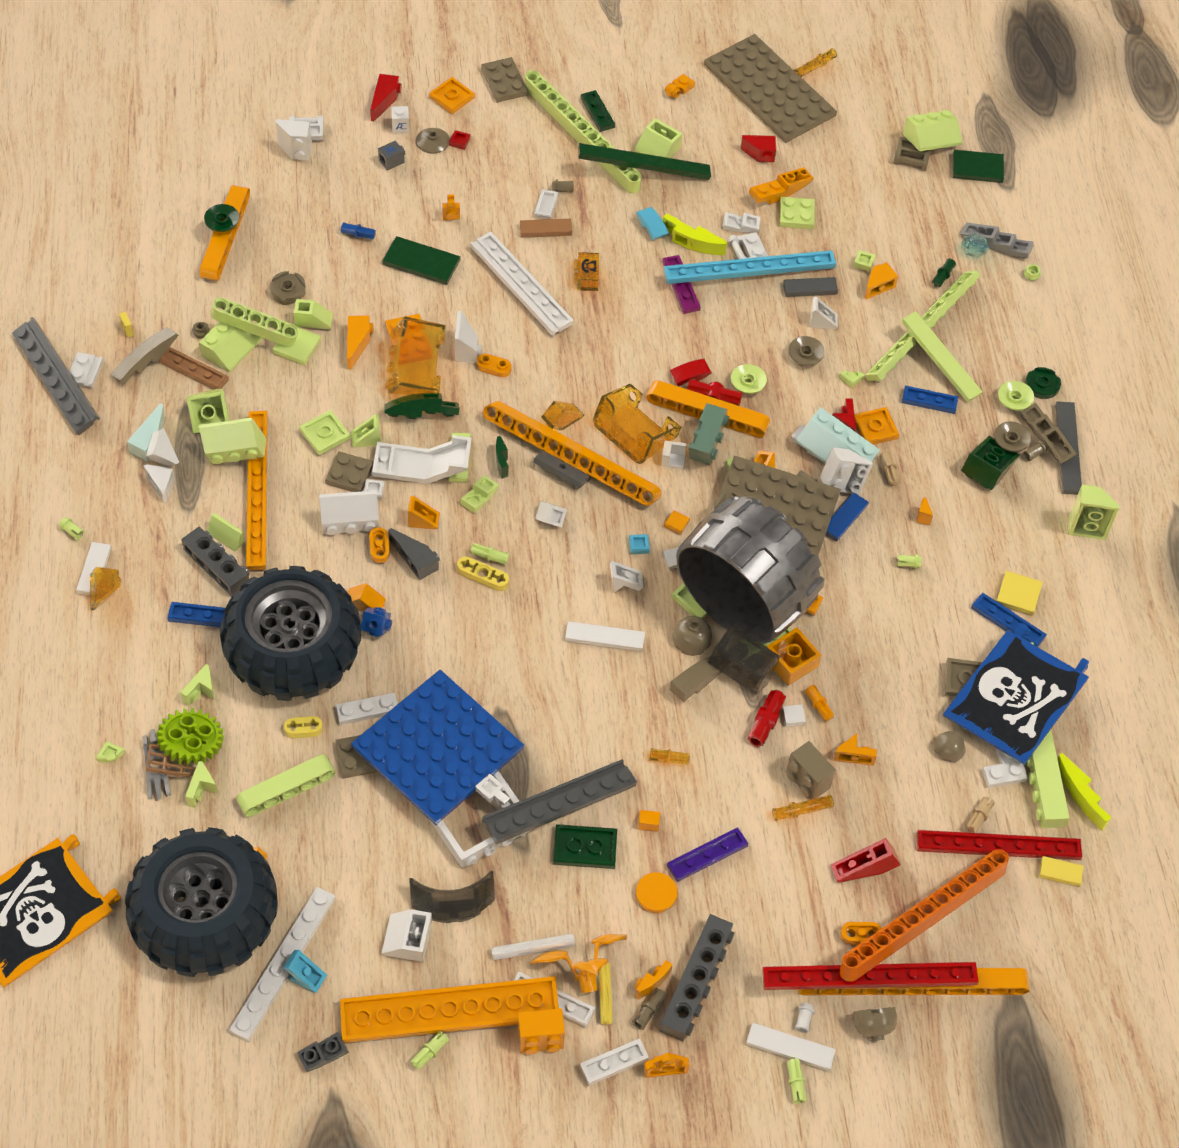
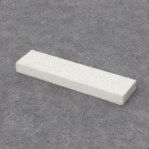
[565,621,645,652]
[513,971,595,1028]
[746,1023,836,1072]

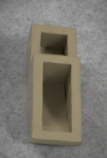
[670,657,724,702]

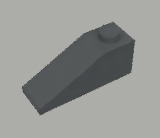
[388,528,440,580]

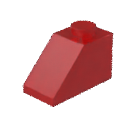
[741,135,776,162]

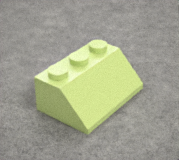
[903,110,962,151]
[199,314,263,372]
[199,418,266,464]
[1068,484,1119,540]

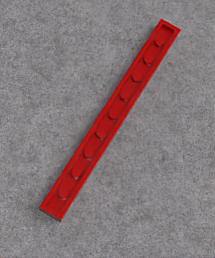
[762,962,979,990]

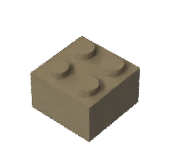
[786,741,836,801]

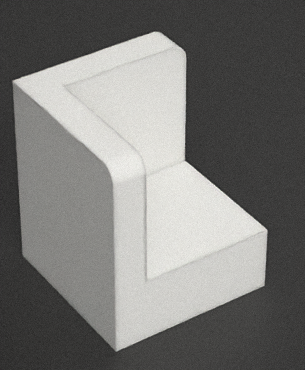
[661,441,687,469]
[535,501,567,527]

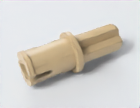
[879,451,900,486]
[966,796,995,833]

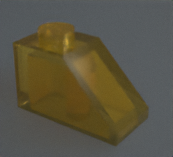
[541,401,584,430]
[90,567,121,611]

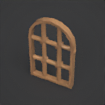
[146,744,201,777]

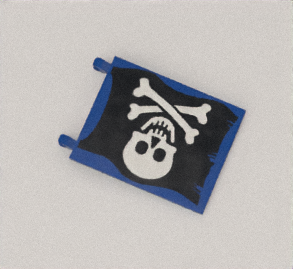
[943,623,1089,765]

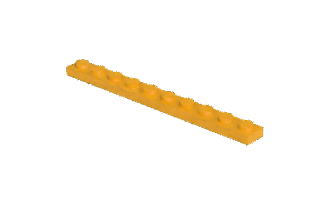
[246,411,268,570]

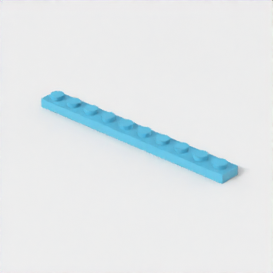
[663,250,836,284]

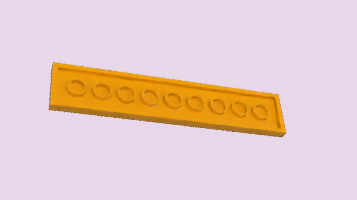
[340,976,559,1043]

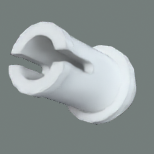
[795,1003,815,1033]

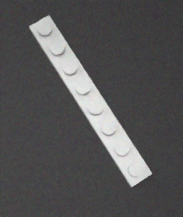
[229,887,336,1042]

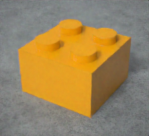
[764,627,822,686]
[518,1008,565,1055]

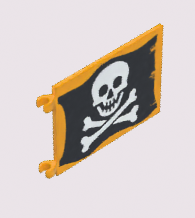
[0,834,121,988]

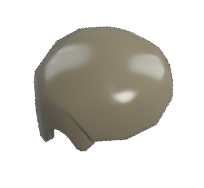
[934,731,966,763]

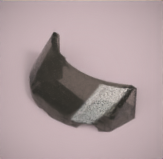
[409,871,495,923]

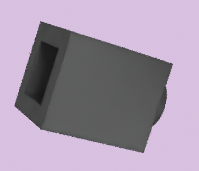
[378,140,406,171]

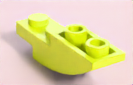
[663,213,727,255]

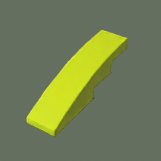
[1057,753,1112,831]

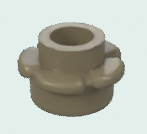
[192,322,210,339]

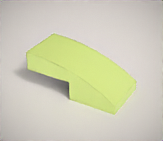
[460,475,499,513]

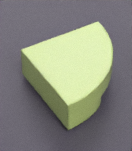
[839,371,865,388]
[96,741,125,762]

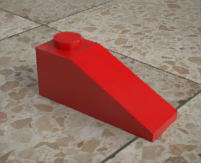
[370,74,402,122]
[831,838,901,883]

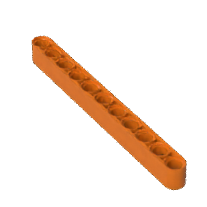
[840,850,1009,981]

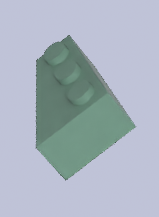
[689,403,730,465]

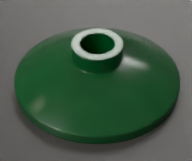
[204,204,239,232]

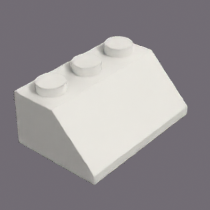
[319,490,380,535]

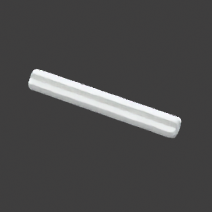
[491,934,575,960]

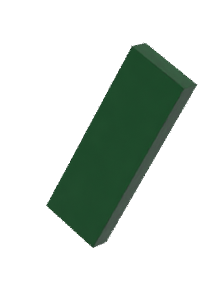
[580,90,615,132]

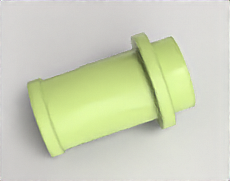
[59,517,84,540]
[897,554,922,569]

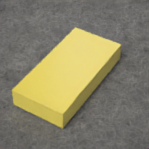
[1039,856,1084,887]

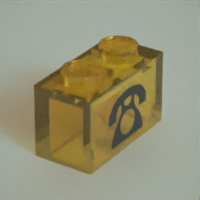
[574,252,599,291]

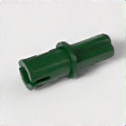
[932,258,956,287]

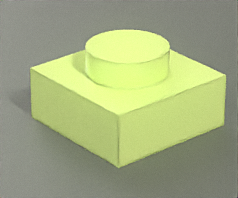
[853,250,875,272]

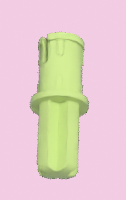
[471,543,509,565]
[411,1031,449,1069]
[787,1059,807,1104]

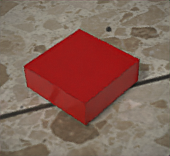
[449,130,471,150]

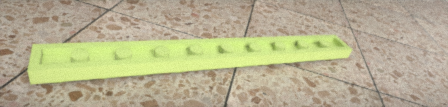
[865,270,980,381]

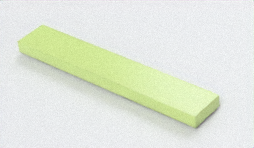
[901,311,982,403]

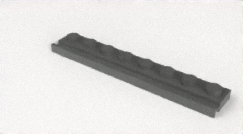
[12,317,100,435]
[482,759,637,845]

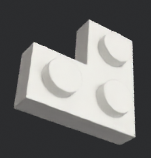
[982,748,1028,788]

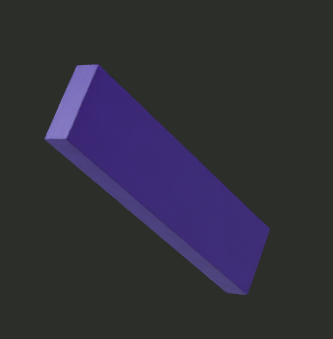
[667,827,749,882]

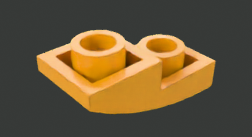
[634,960,673,1000]

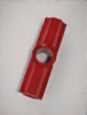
[687,379,743,406]
[747,689,786,747]

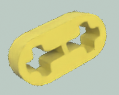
[284,716,323,738]

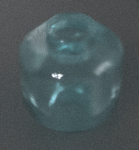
[961,233,989,258]

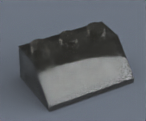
[708,624,781,695]

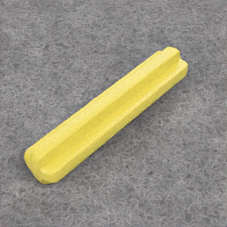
[599,963,613,1025]

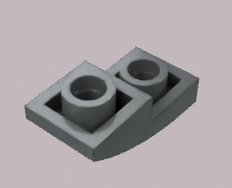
[297,1032,349,1072]

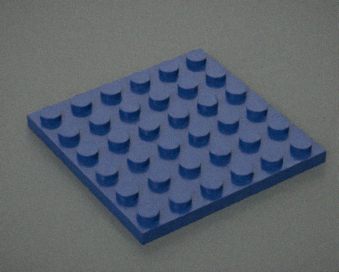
[351,669,524,826]

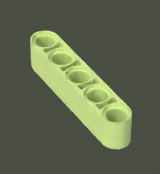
[210,298,298,346]
[236,754,336,817]

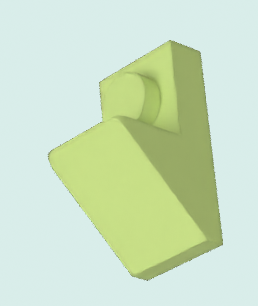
[180,664,214,706]
[185,761,218,808]

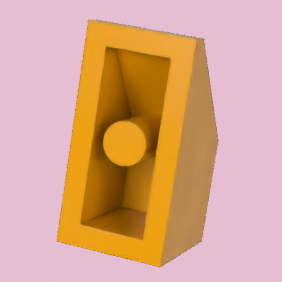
[865,262,898,300]

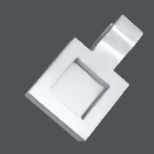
[475,774,510,808]

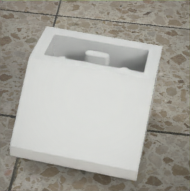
[820,447,873,494]
[381,909,432,962]

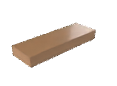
[520,218,573,237]

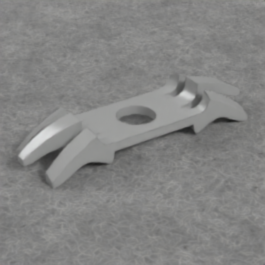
[143,729,171,800]

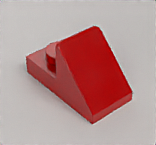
[832,398,856,431]

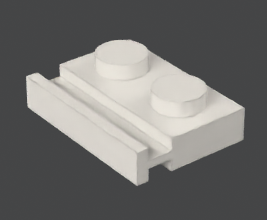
[70,352,104,389]

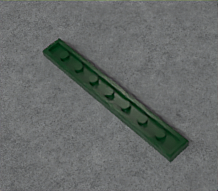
[578,143,711,180]

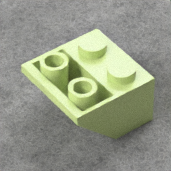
[634,118,682,158]

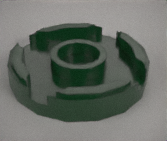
[1025,367,1061,399]

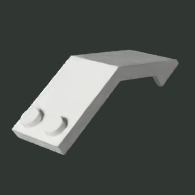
[372,435,472,484]

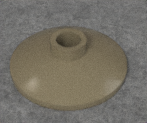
[416,128,450,154]
[789,336,824,365]
[994,421,1031,452]

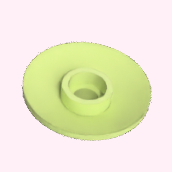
[731,364,767,394]
[998,381,1034,411]

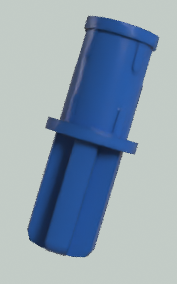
[341,222,376,239]

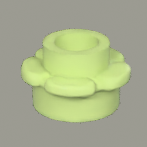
[1024,264,1041,280]

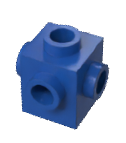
[361,607,392,637]

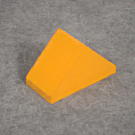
[408,495,440,530]
[348,583,386,612]

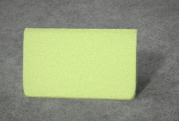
[207,513,245,551]

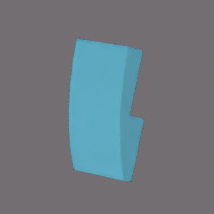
[636,207,669,241]

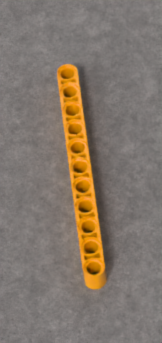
[483,401,662,506]
[798,968,1030,995]

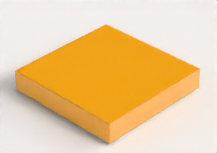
[429,77,475,114]
[855,407,900,445]

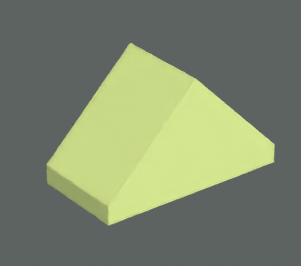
[351,414,381,447]

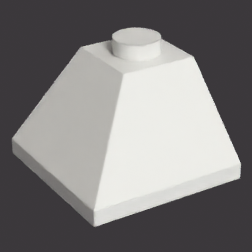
[455,311,481,363]

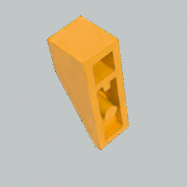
[347,316,374,369]

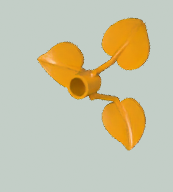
[530,934,627,993]

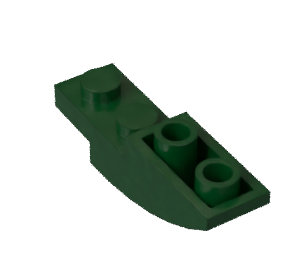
[384,393,460,419]

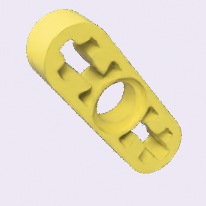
[457,557,509,591]

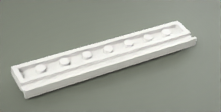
[470,232,574,336]

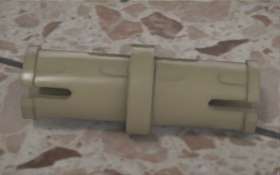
[632,988,667,1030]

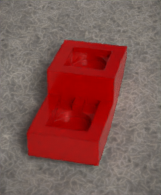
[670,359,712,387]

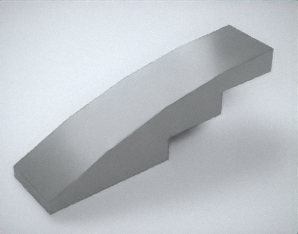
[961,222,1034,258]

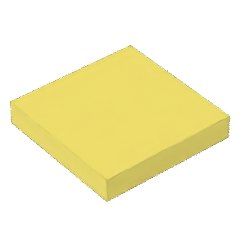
[997,571,1043,616]

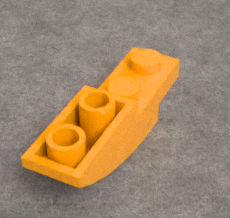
[748,167,814,205]

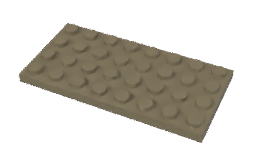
[704,34,837,143]

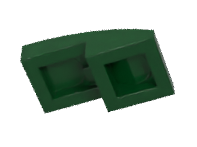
[496,436,509,479]

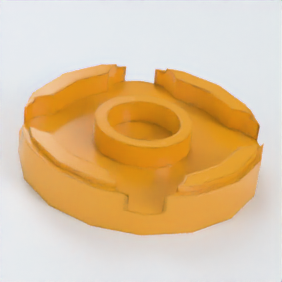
[636,872,677,913]

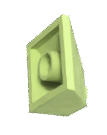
[186,388,229,433]

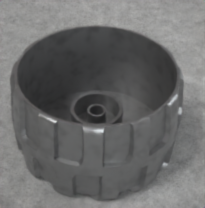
[676,496,825,644]

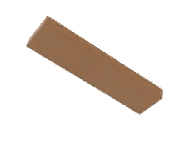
[158,347,229,390]

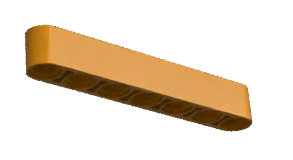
[200,185,250,281]
[646,380,770,438]

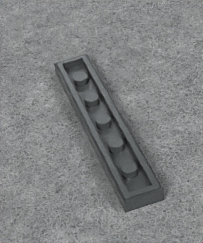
[1055,401,1082,495]

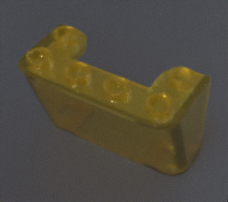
[385,316,446,395]
[593,383,682,464]

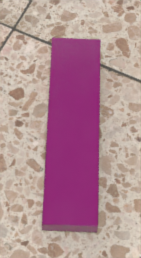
[662,255,701,314]

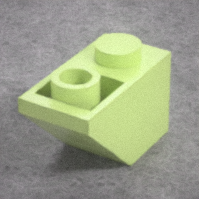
[294,299,333,329]

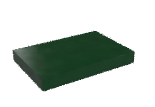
[953,149,1004,183]
[553,824,617,869]

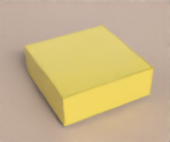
[119,311,134,337]

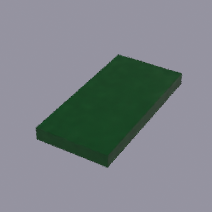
[382,236,461,285]

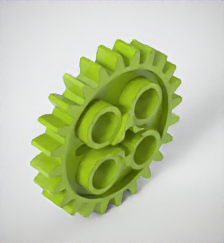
[157,708,224,765]

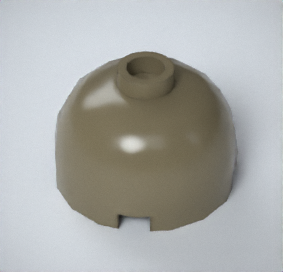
[673,616,712,656]
[853,1007,897,1041]

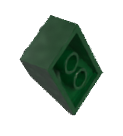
[961,436,1020,490]

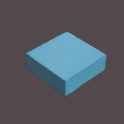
[629,534,650,554]

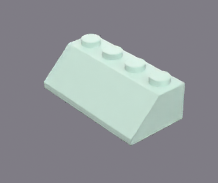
[795,407,880,464]

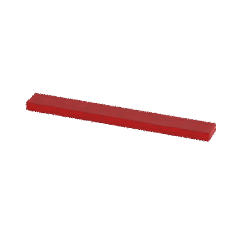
[917,830,1082,860]

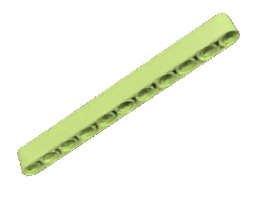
[525,70,641,193]

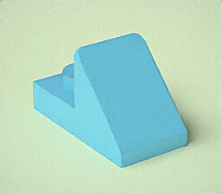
[283,950,327,993]

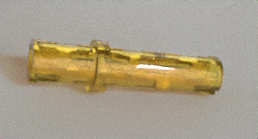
[794,48,837,77]
[772,795,834,821]

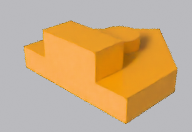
[644,1052,689,1078]

